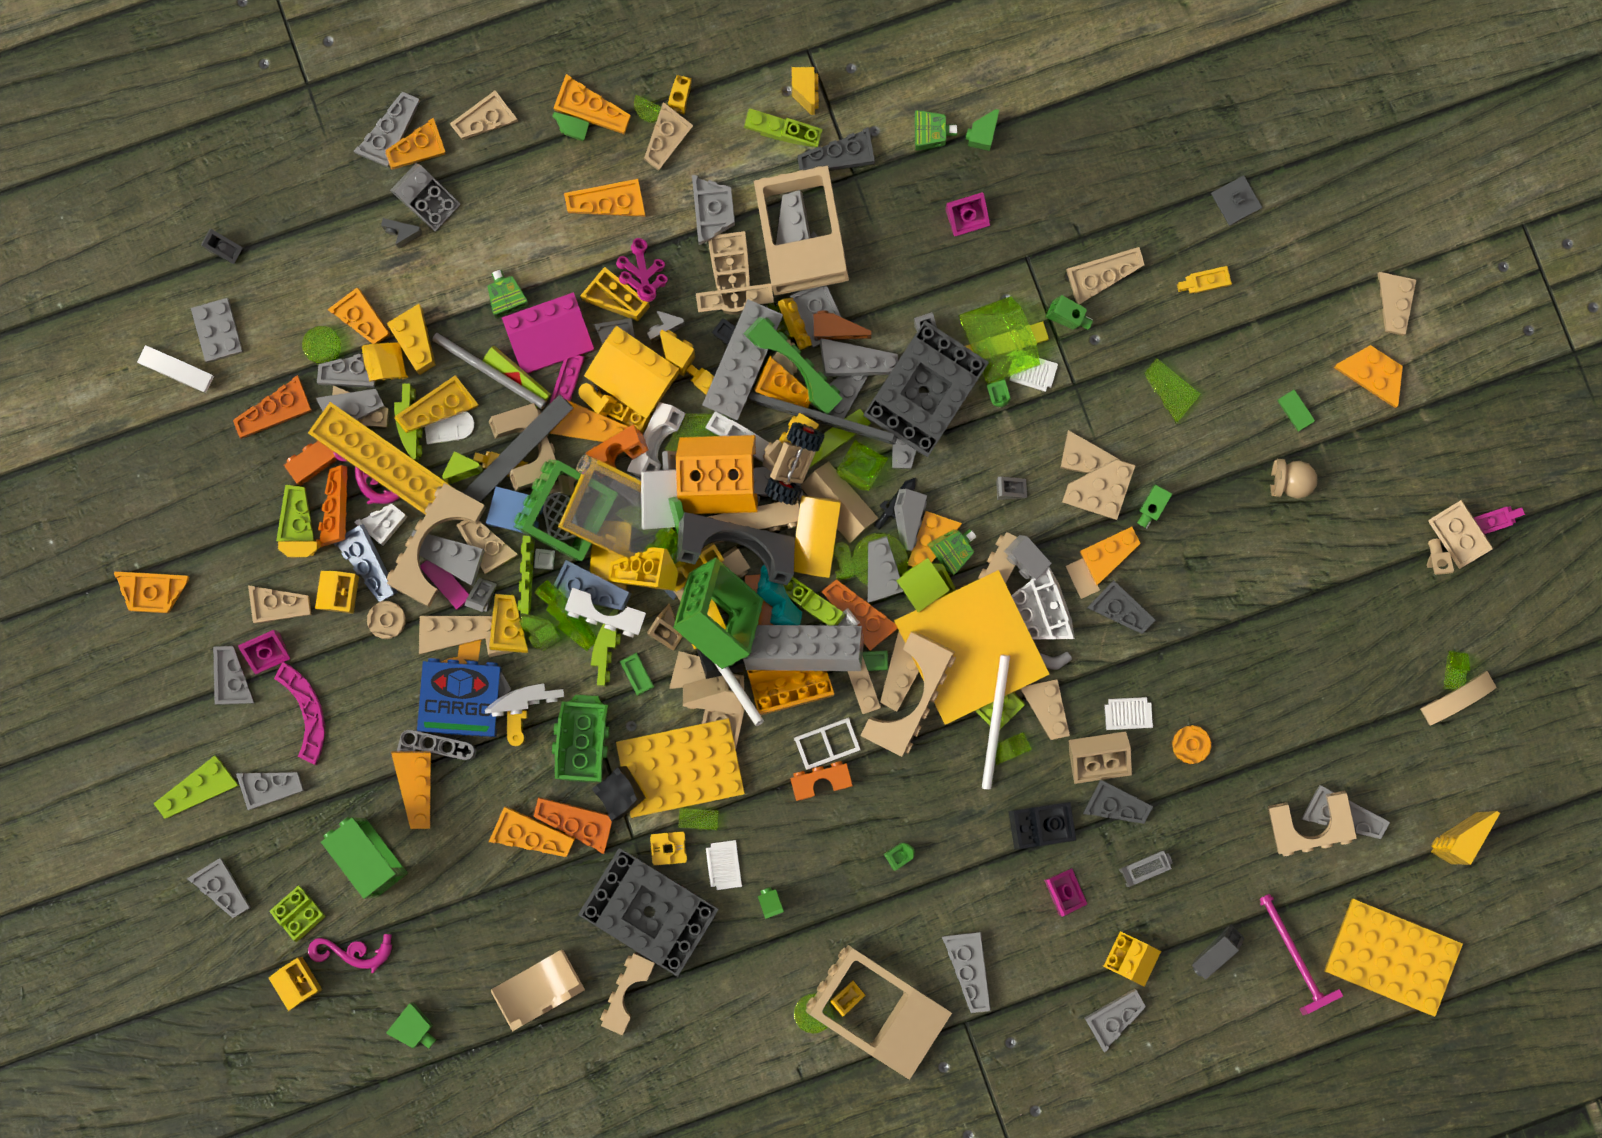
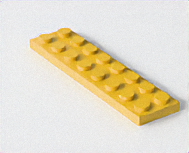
[308,402,455,515]

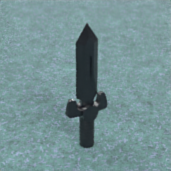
[874,478,916,530]

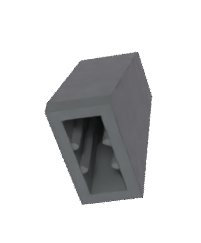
[1192,924,1244,980]

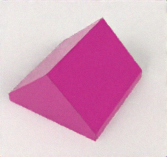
[945,192,990,237]
[238,630,290,674]
[1044,868,1087,917]

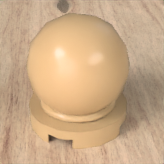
[1270,459,1317,499]

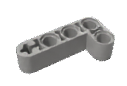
[397,730,477,760]

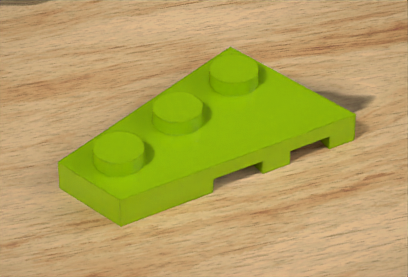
[276,485,314,542]

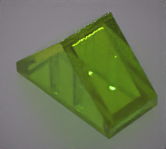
[995,732,1032,765]

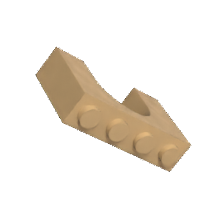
[489,403,556,491]
[1268,791,1357,856]

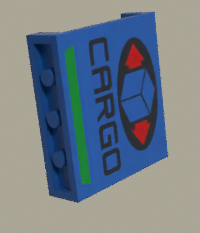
[417,658,502,737]

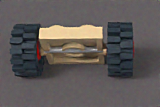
[764,422,825,505]

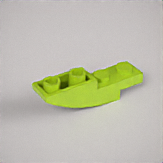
[743,108,822,148]
[394,384,423,462]
[783,577,846,626]
[591,609,621,687]

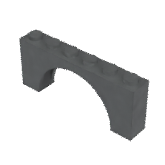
[677,512,795,585]

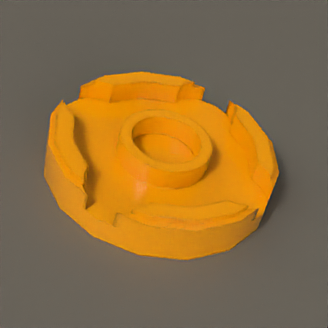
[1172,725,1211,764]

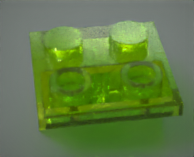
[519,613,563,651]

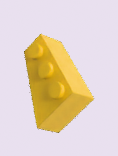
[580,267,650,321]
[387,304,436,375]

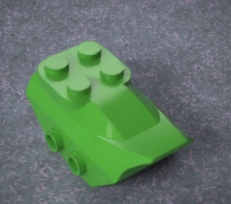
[552,695,609,782]

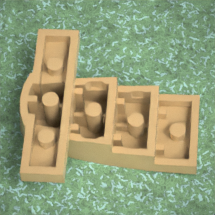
[696,231,774,315]

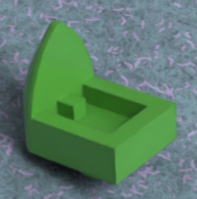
[986,379,1011,408]
[884,843,915,871]

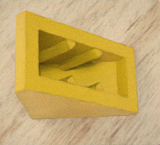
[830,981,866,1017]

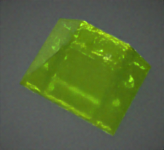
[959,296,1040,384]

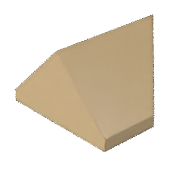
[647,604,683,651]

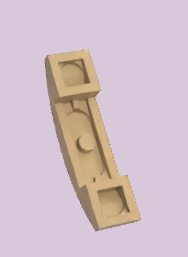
[1420,671,1497,726]

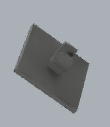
[1211,175,1262,226]

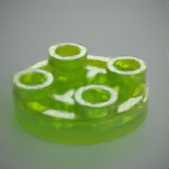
[302,326,341,364]
[794,994,833,1034]

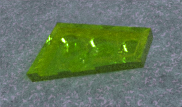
[1144,358,1201,424]

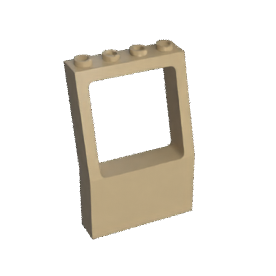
[754,166,849,296]
[806,945,952,1080]

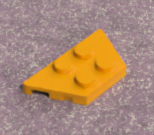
[1334,345,1403,408]
[114,571,190,614]

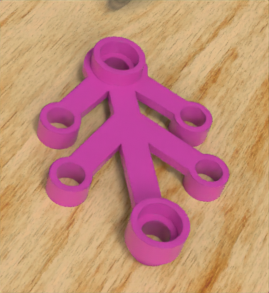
[616,238,668,302]

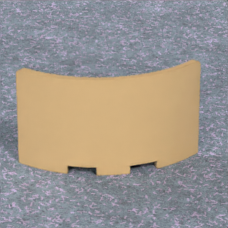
[491,950,585,1031]

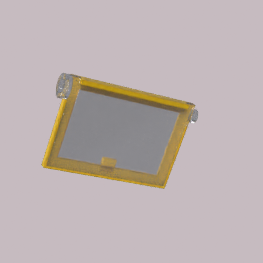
[558,454,673,558]

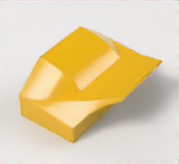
[278,541,321,557]

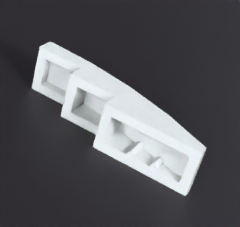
[137,345,214,393]

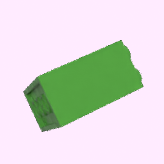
[514,459,618,561]
[673,558,764,669]
[321,817,408,899]

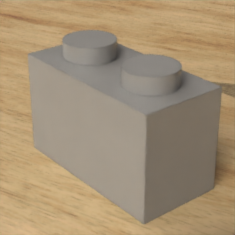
[1004,535,1052,580]

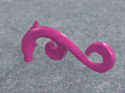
[334,452,400,504]
[308,934,392,973]

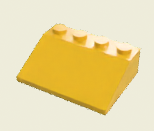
[584,326,679,419]
[1431,811,1500,865]

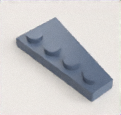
[334,524,398,602]
[549,560,632,611]

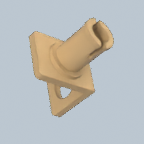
[549,475,589,496]
[1427,539,1454,575]

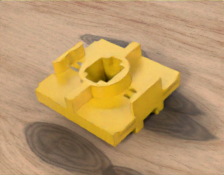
[650,832,687,866]

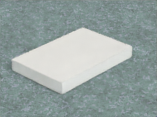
[641,469,678,529]

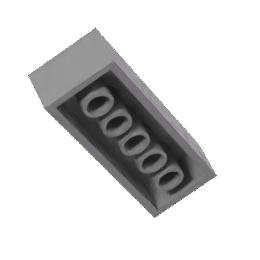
[702,299,783,421]
[743,625,864,671]

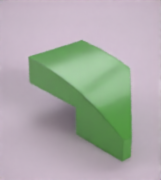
[552,112,589,141]

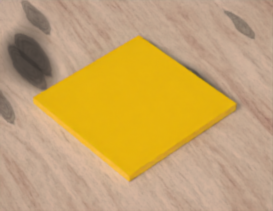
[894,570,1049,725]

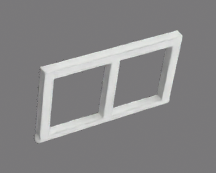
[794,718,860,770]

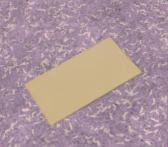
[1066,558,1100,599]

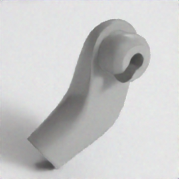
[1040,652,1072,670]

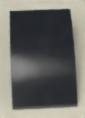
[1008,802,1076,850]

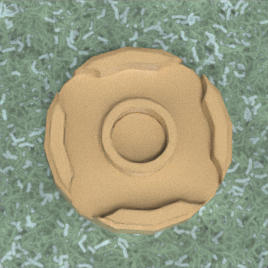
[367,601,406,639]

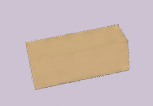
[801,461,879,543]

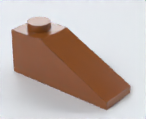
[813,311,871,340]

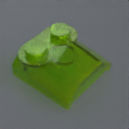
[836,439,888,491]

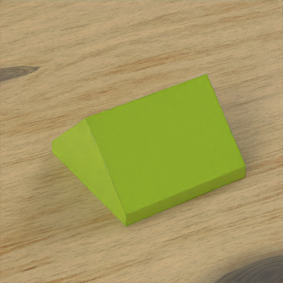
[442,451,484,485]

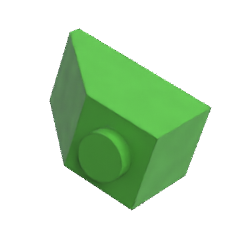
[966,109,999,151]
[758,887,784,919]

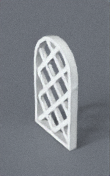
[543,492,577,541]

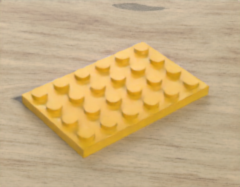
[616,718,745,818]
[1324,899,1463,1017]

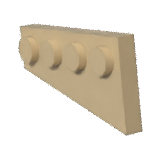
[1066,247,1145,304]

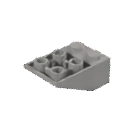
[390,163,461,231]

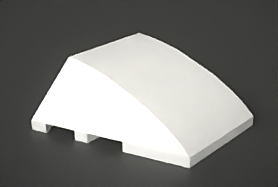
[1011,567,1075,639]

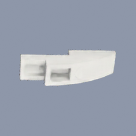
[705,411,769,462]
[485,684,564,717]

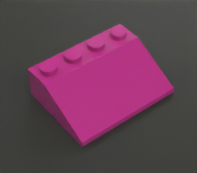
[502,292,594,374]

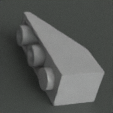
[894,489,927,551]

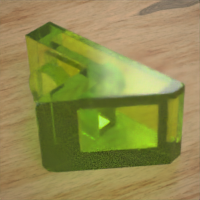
[1443,651,1470,691]

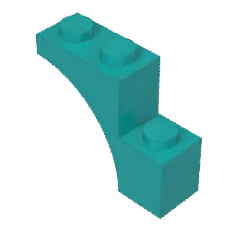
[757,564,802,625]

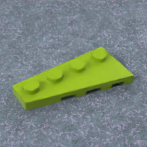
[518,536,535,616]
[153,755,240,819]

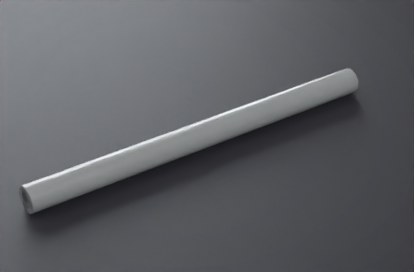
[432,333,547,409]

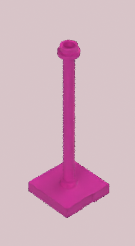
[1260,894,1343,1015]

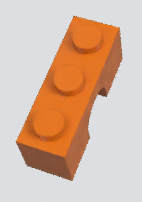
[586,424,648,478]
[790,761,852,801]

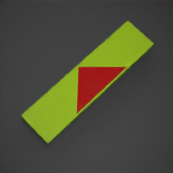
[482,346,551,409]

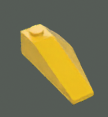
[608,547,678,591]

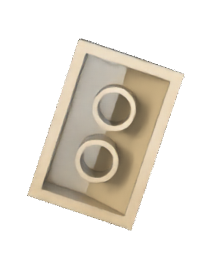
[1069,732,1132,784]

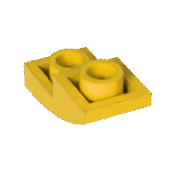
[608,398,652,432]

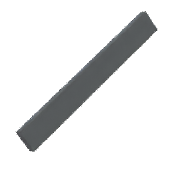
[749,392,897,445]
[463,394,574,503]

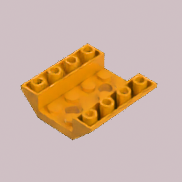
[676,435,758,514]
[747,670,834,716]

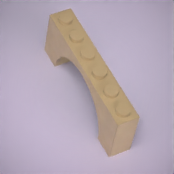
[386,483,486,608]
[861,631,956,757]

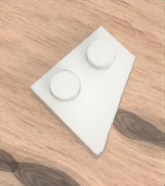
[354,504,408,546]

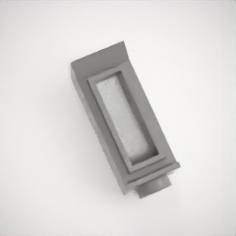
[1119,851,1173,887]

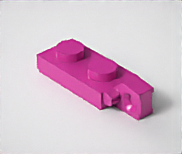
[1474,506,1525,534]

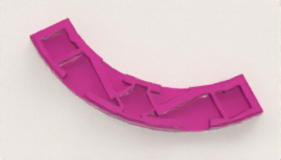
[274,662,325,765]

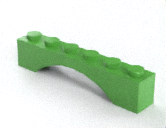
[743,317,843,414]

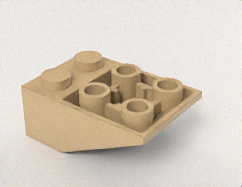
[683,674,744,715]

